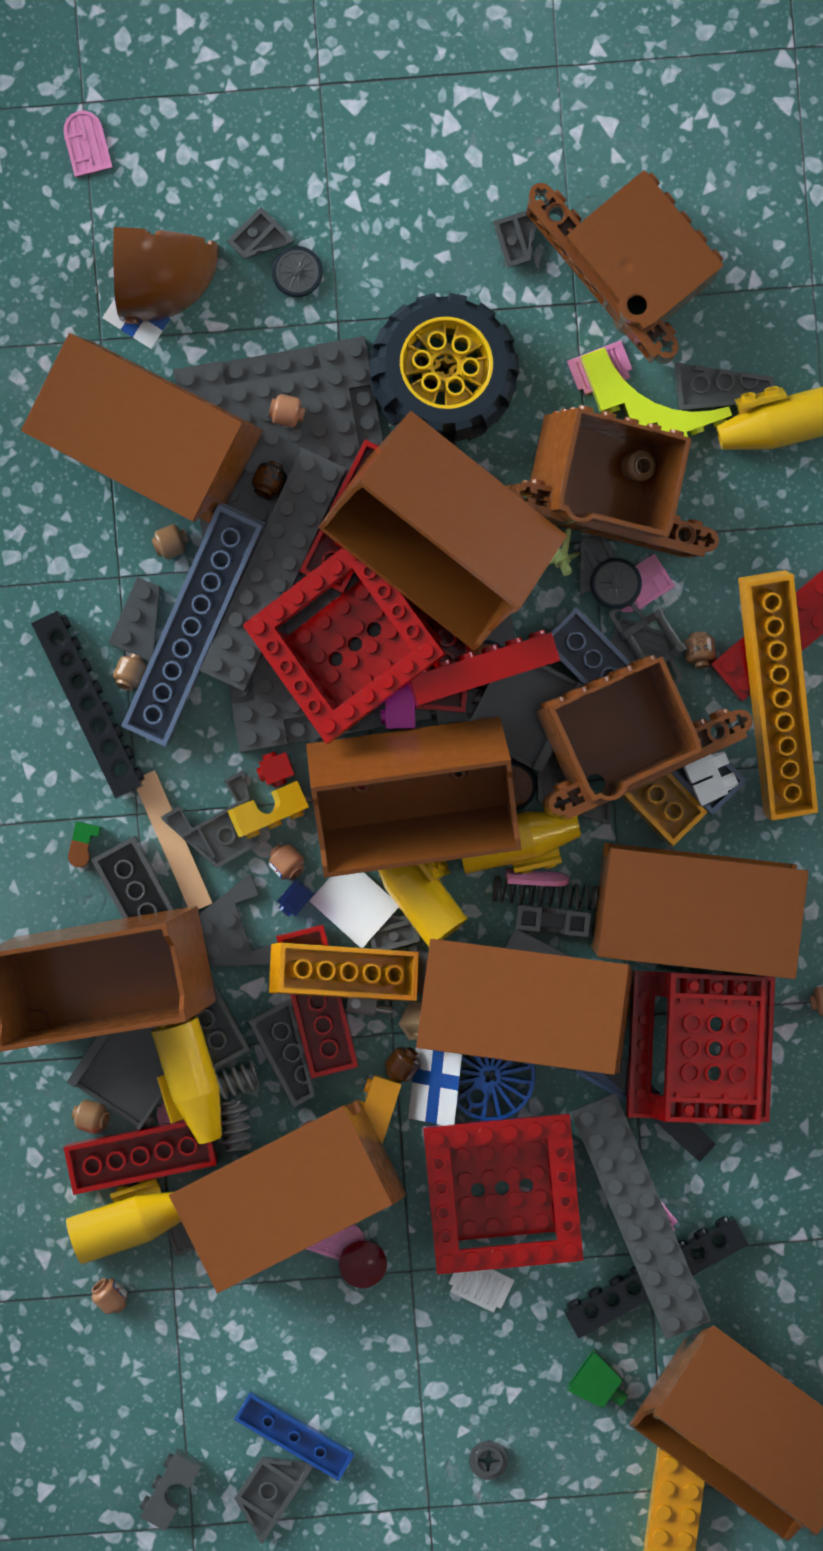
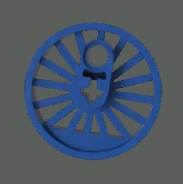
[457,1053,536,1121]

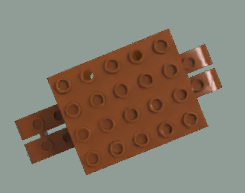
[526,170,724,364]
[506,405,719,558]
[535,655,752,820]

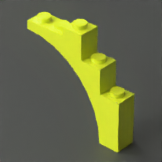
[580,348,732,437]

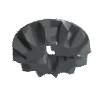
[469,1440,508,1480]

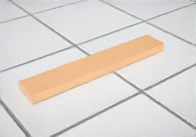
[137,770,213,909]

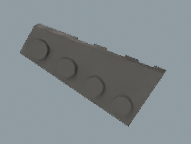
[674,362,774,411]

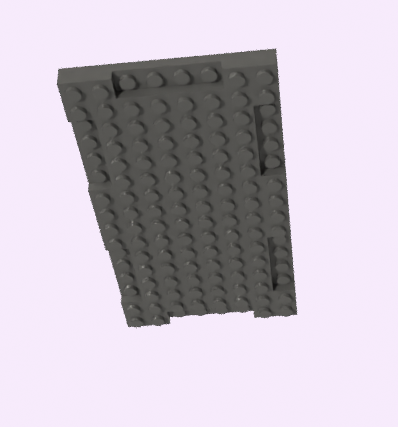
[173,336,431,752]

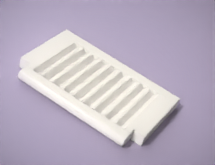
[449,1269,514,1313]

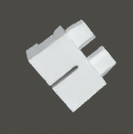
[683,752,738,806]

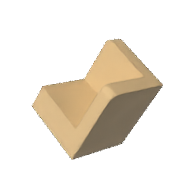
[398,1002,422,1040]

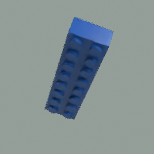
[234,1391,354,1481]

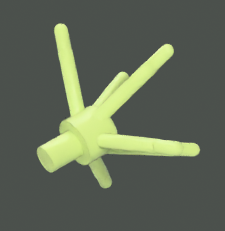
[549,528,580,576]

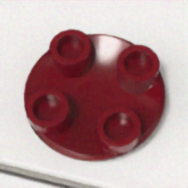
[339,1241,387,1288]

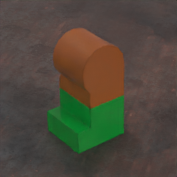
[68,821,102,867]

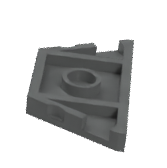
[234,1456,314,1544]

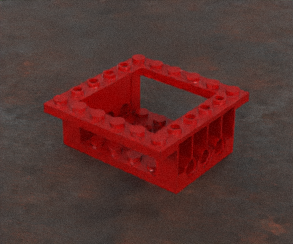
[243,548,446,744]
[626,970,775,1125]
[423,1113,584,1275]

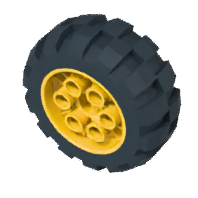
[369,293,519,445]

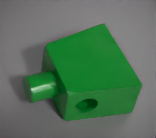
[567,1349,628,1408]

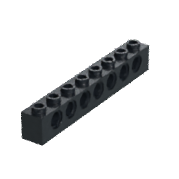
[31,611,145,799]
[564,1215,749,1339]

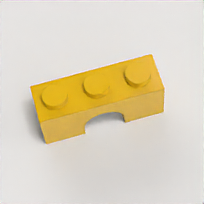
[227,781,309,839]

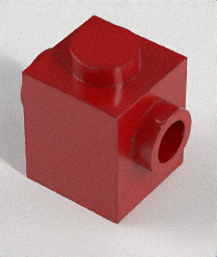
[256,751,295,788]

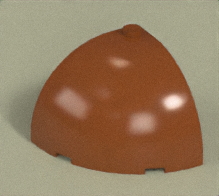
[113,227,219,325]

